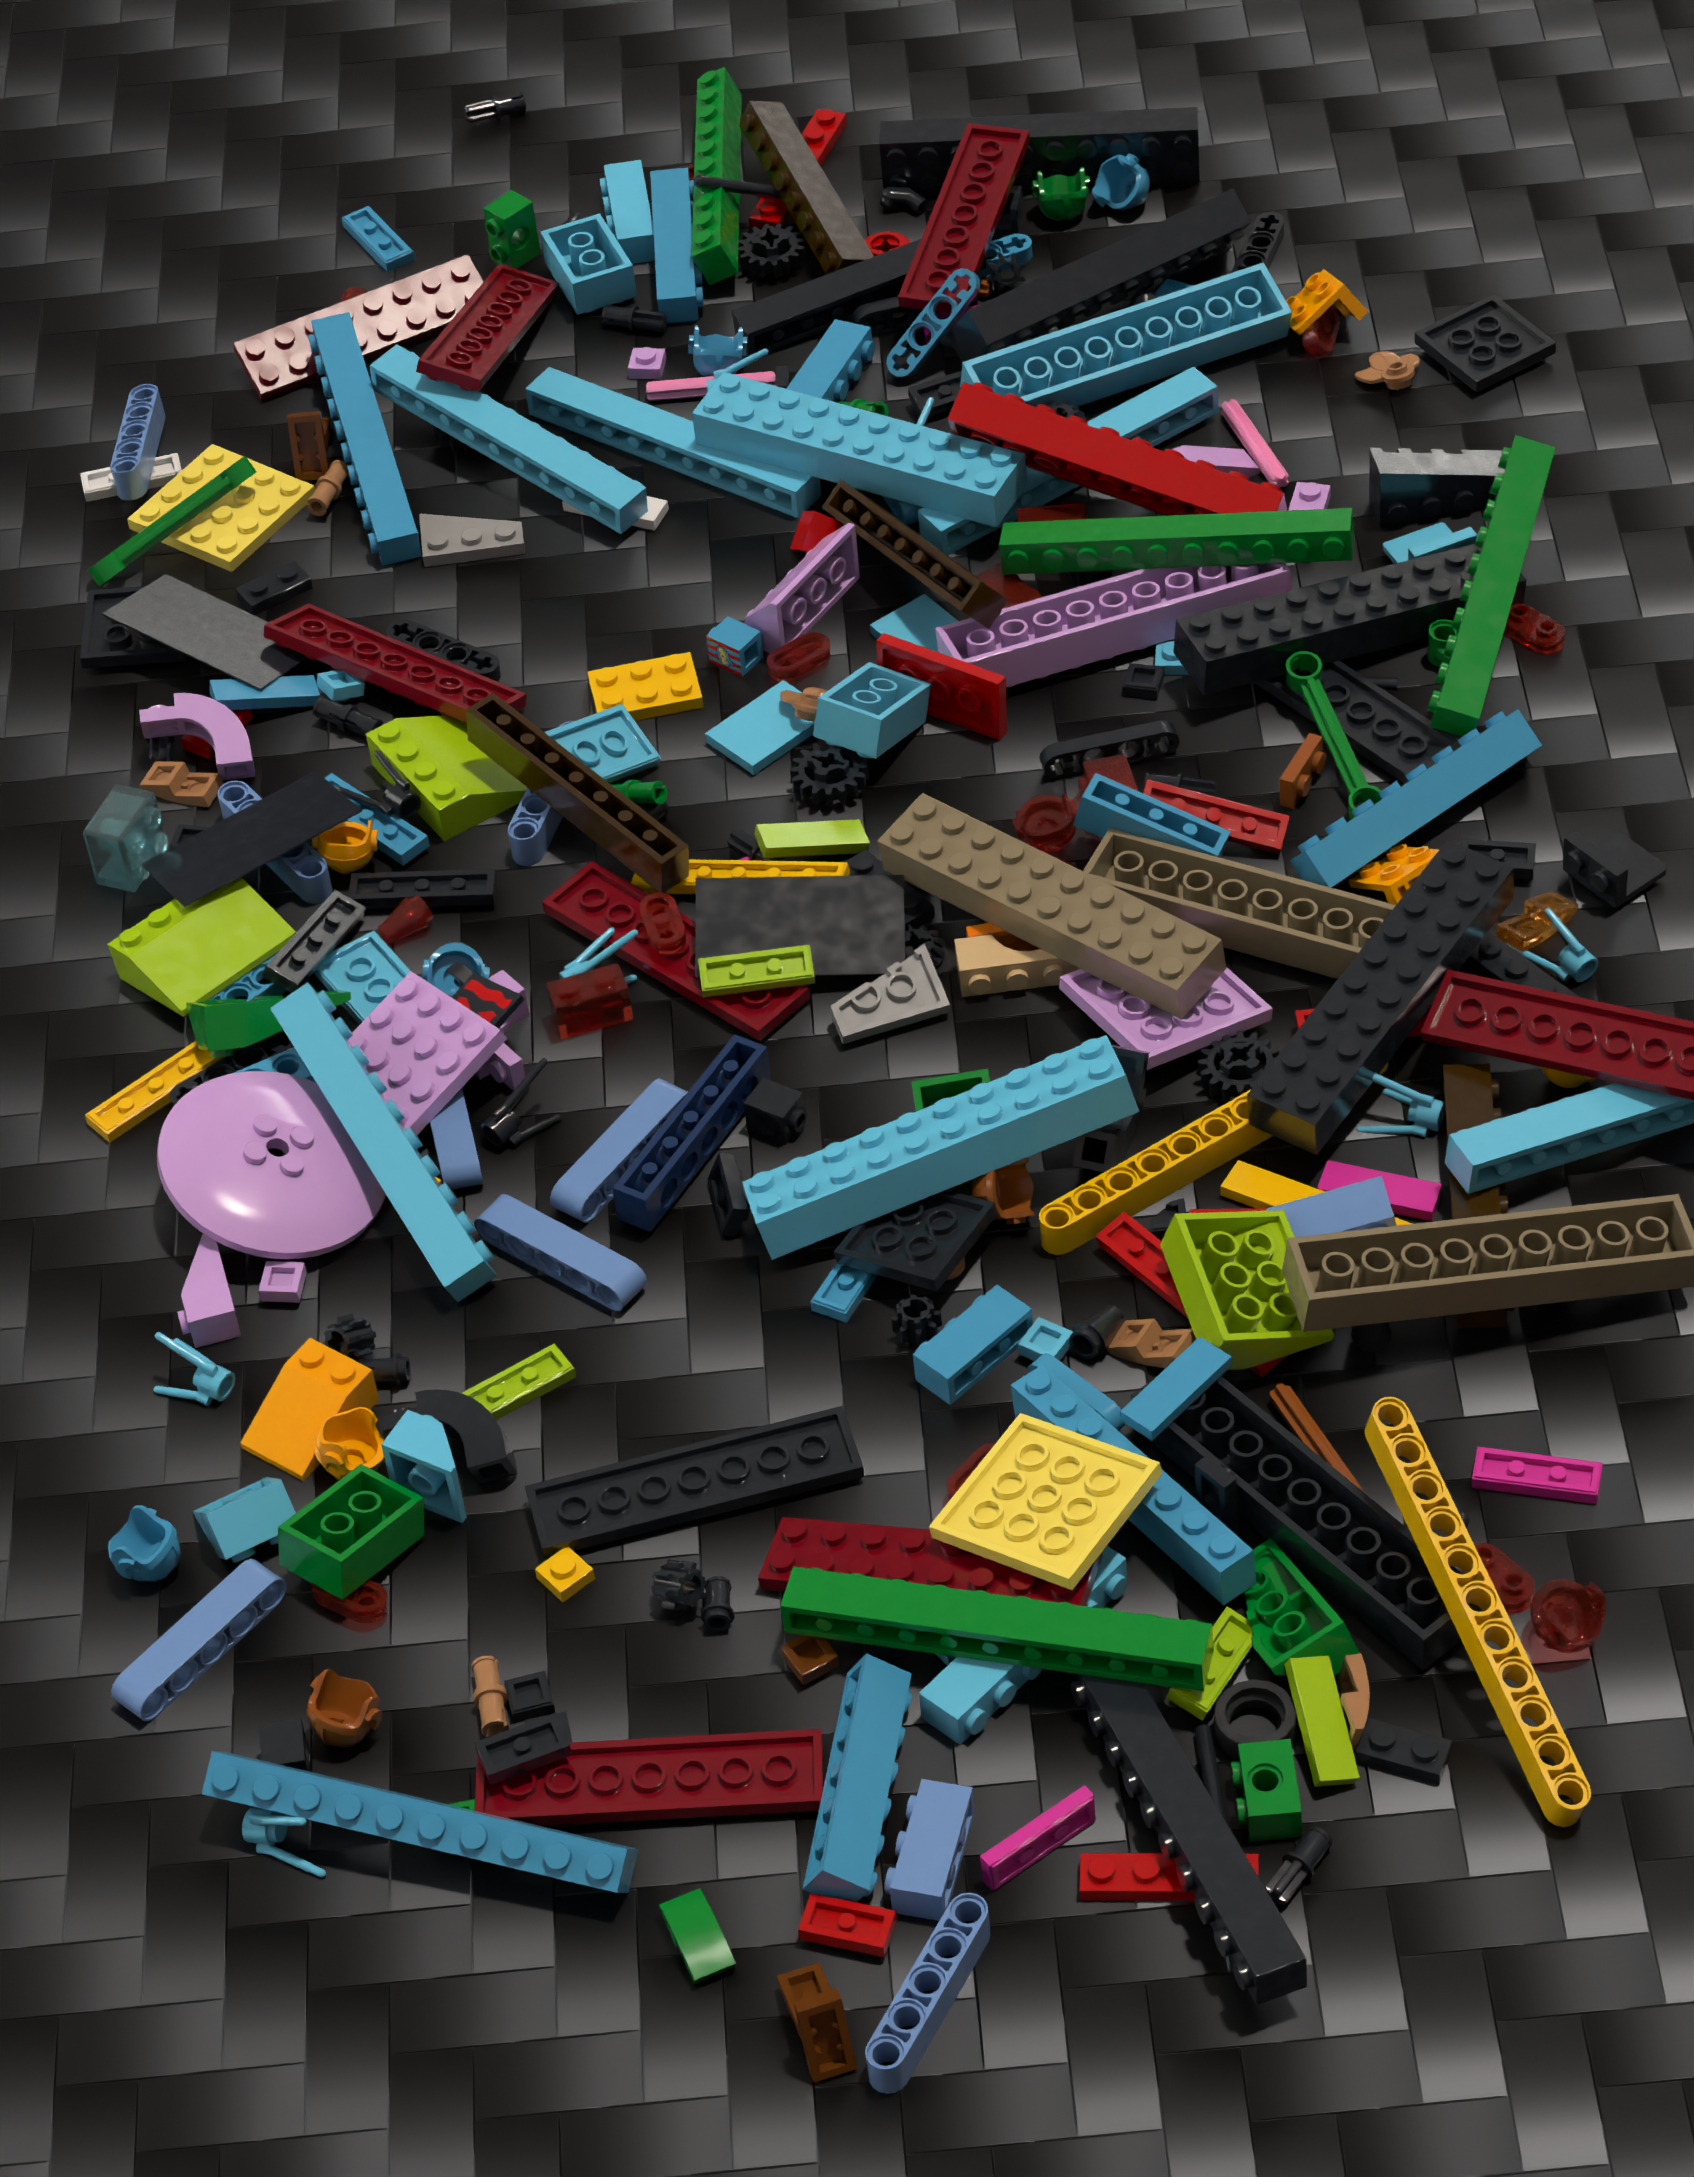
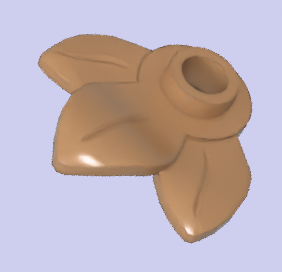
[1354,351,1420,390]
[780,687,827,721]

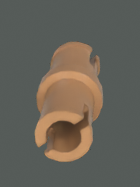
[307,460,349,516]
[472,1655,509,1738]

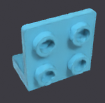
[1383,522,1477,564]

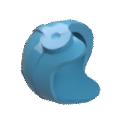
[1091,153,1150,211]
[688,325,747,377]
[421,942,490,997]
[108,1505,181,1582]

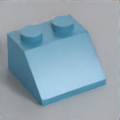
[381,1410,467,1523]
[193,1477,296,1563]

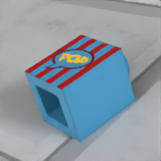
[706,616,764,677]

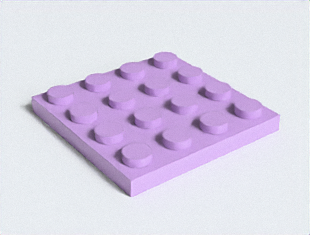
[1059,967,1273,1070]
[348,971,507,1135]

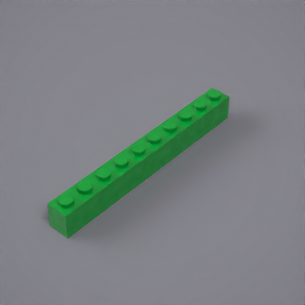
[691,67,742,285]
[1427,435,1556,737]
[999,508,1354,575]
[780,1566,1214,1692]

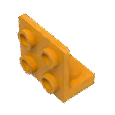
[1286,269,1368,335]
[1348,844,1439,905]

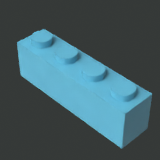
[599,160,655,264]

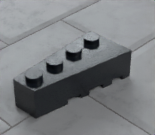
[1369,448,1503,527]

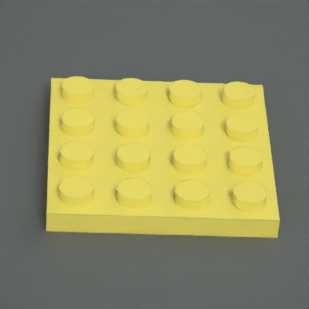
[127,444,315,572]
[929,1413,1162,1590]

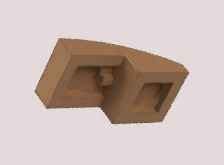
[140,761,224,807]
[1107,1319,1196,1368]
[1336,1653,1370,1753]

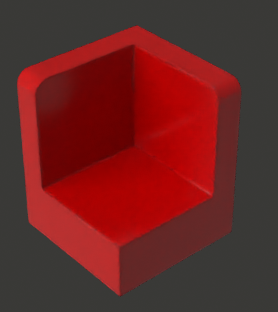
[790,511,844,553]

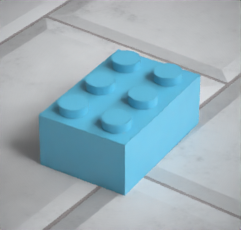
[540,213,637,315]
[813,662,931,759]

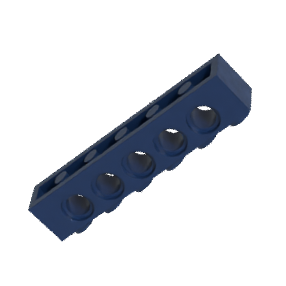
[612,1034,771,1232]

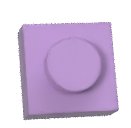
[628,347,666,380]
[258,1261,307,1303]

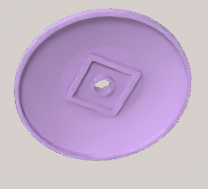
[157,1071,386,1259]

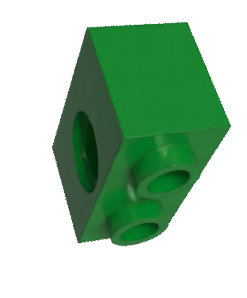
[483,190,541,269]
[1231,1739,1302,1842]

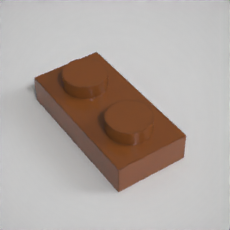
[1279,733,1326,809]

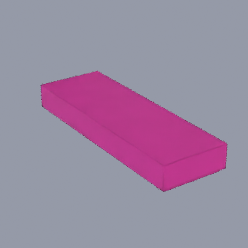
[1317,1160,1442,1221]
[1472,1447,1603,1504]
[980,1785,1096,1891]

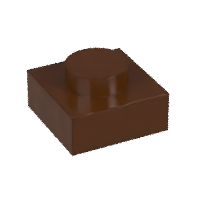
[780,1635,840,1685]

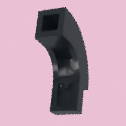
[1072,1045,1150,1172]
[378,1389,518,1484]

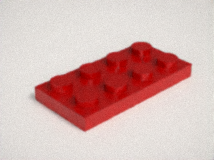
[876,633,1007,741]

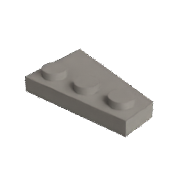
[419,514,526,567]
[830,943,950,1044]

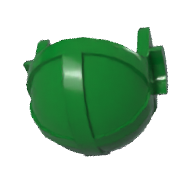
[1032,167,1090,221]

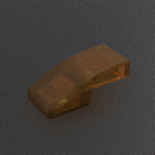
[1496,891,1579,952]

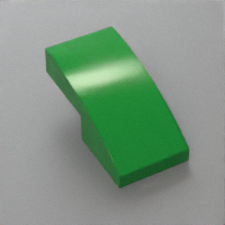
[659,1888,736,1984]

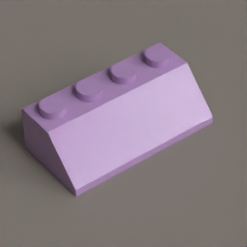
[745,523,860,658]

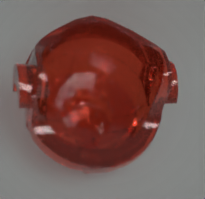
[1011,794,1078,853]
[1530,1579,1606,1654]

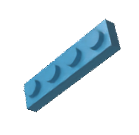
[325,773,430,866]

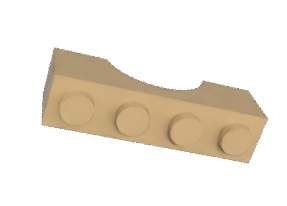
[954,934,1080,997]

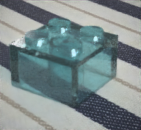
[83,784,168,893]

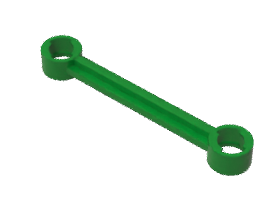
[87,456,257,586]
[1286,651,1382,820]

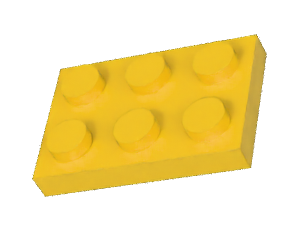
[587,652,704,721]

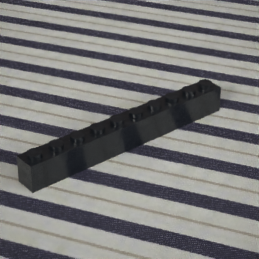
[1071,1674,1307,2005]

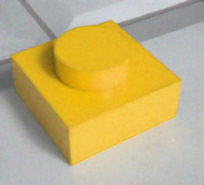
[535,1547,595,1602]

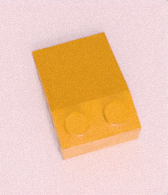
[240,1338,379,1481]

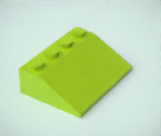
[366,715,527,842]
[107,877,296,1017]
[1160,1210,1335,1370]

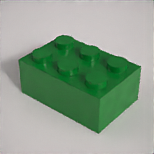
[278,1464,425,1600]

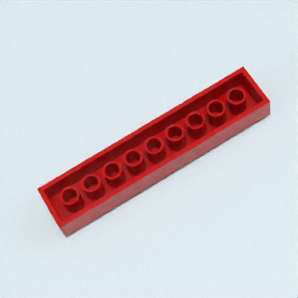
[948,382,1287,516]

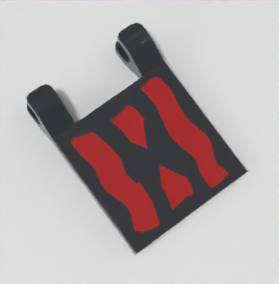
[446,961,525,1029]

